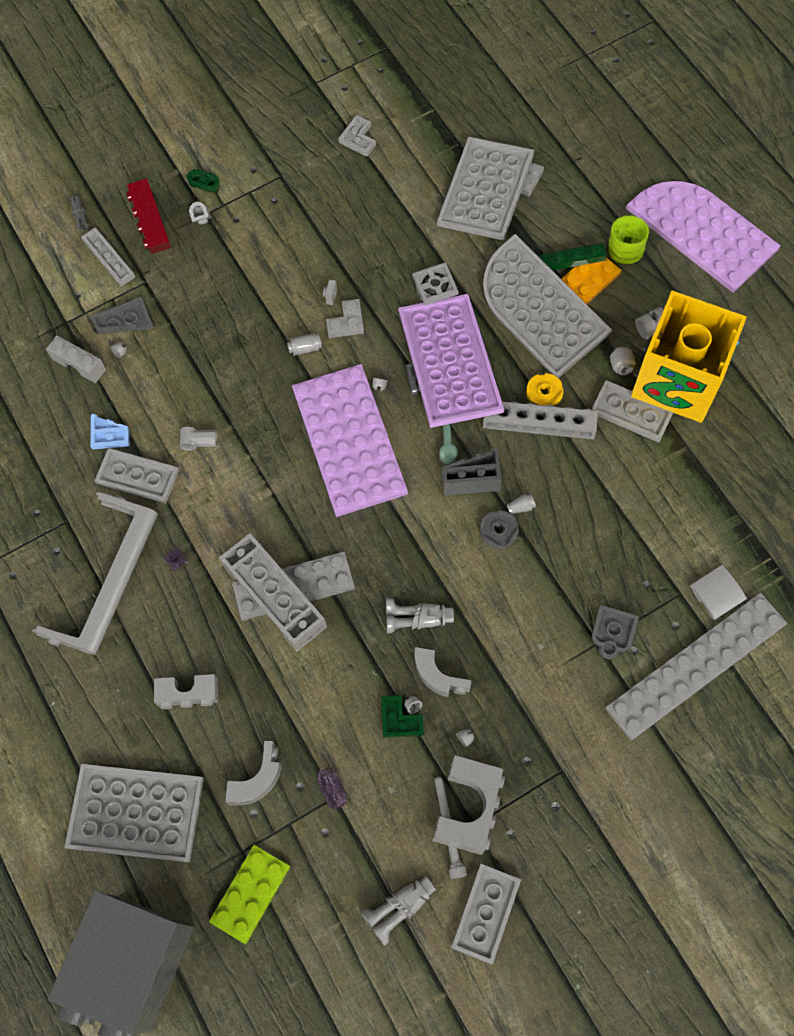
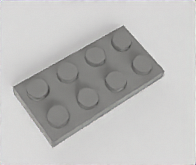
[592,380,673,443]
[95,448,179,503]
[451,864,521,965]

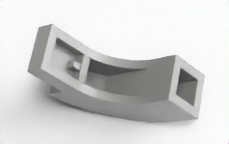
[226,741,281,805]

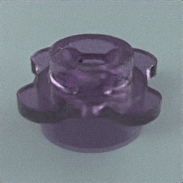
[164,549,187,571]

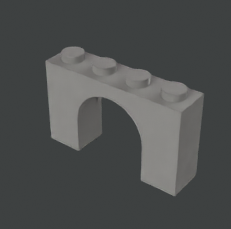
[432,755,505,855]

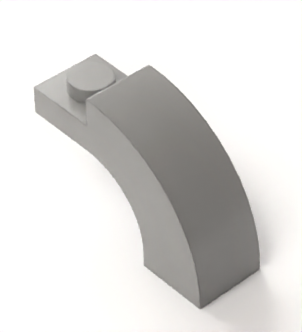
[415,647,471,697]

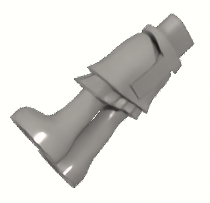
[386,597,454,634]
[360,876,436,946]

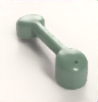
[439,424,458,465]

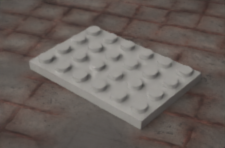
[437,137,534,241]
[65,764,204,863]

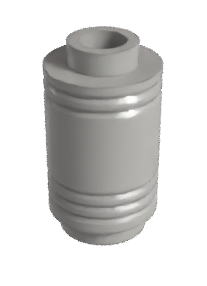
[287,333,322,356]

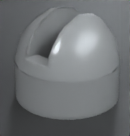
[110,342,127,358]
[372,377,388,392]
[404,696,422,714]
[456,729,474,747]

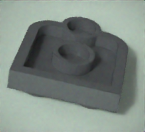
[592,605,639,659]

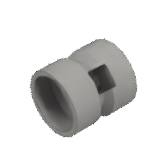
[635,307,664,340]

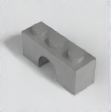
[46,335,106,383]
[154,674,218,709]

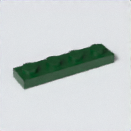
[537,243,607,271]

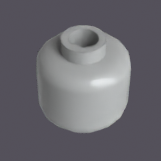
[610,347,636,375]

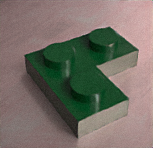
[381,695,424,738]

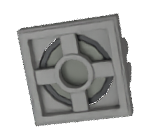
[412,262,458,305]

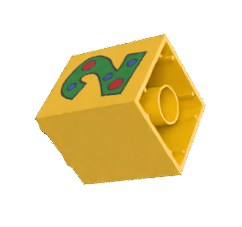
[631,291,747,423]

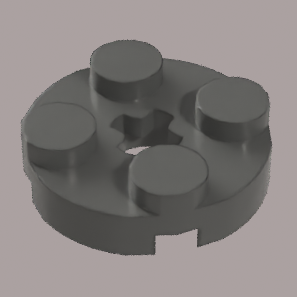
[480,511,519,550]

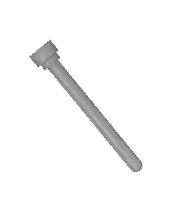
[435,776,467,879]

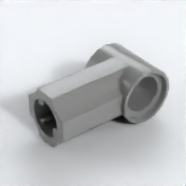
[180,427,217,451]

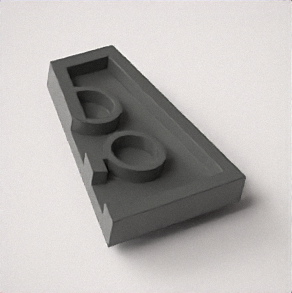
[91,297,154,334]

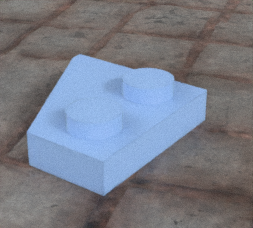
[91,414,129,450]

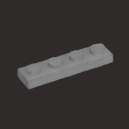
[81,227,135,287]

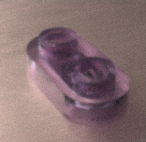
[317,768,346,809]

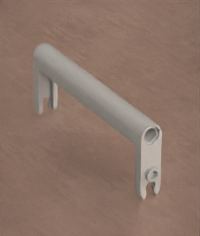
[32,492,158,655]

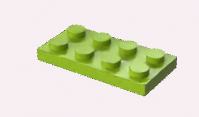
[209,845,290,944]

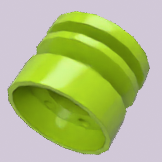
[607,215,649,264]

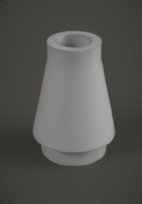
[506,493,536,514]

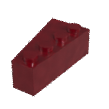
[126,178,171,254]

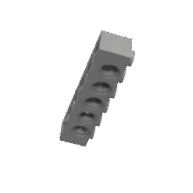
[483,401,598,439]

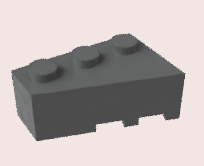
[442,447,501,495]

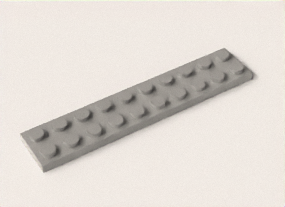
[605,593,787,741]

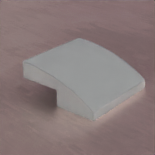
[690,565,747,619]

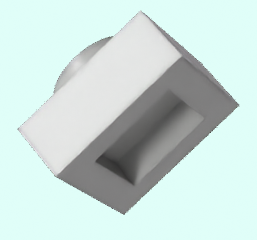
[323,280,337,305]

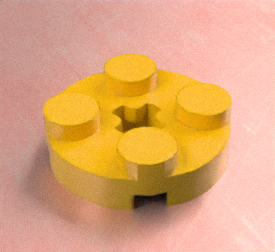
[526,373,563,407]

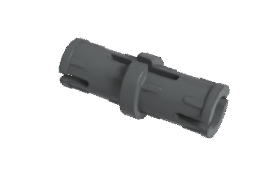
[70,196,88,230]

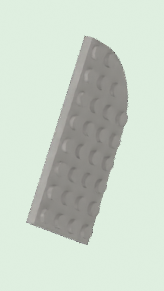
[483,234,612,378]

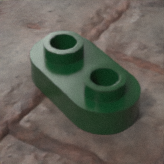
[187,169,220,193]

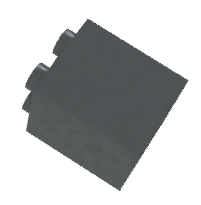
[47,891,194,1036]

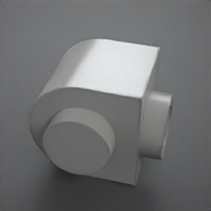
[189,202,212,225]

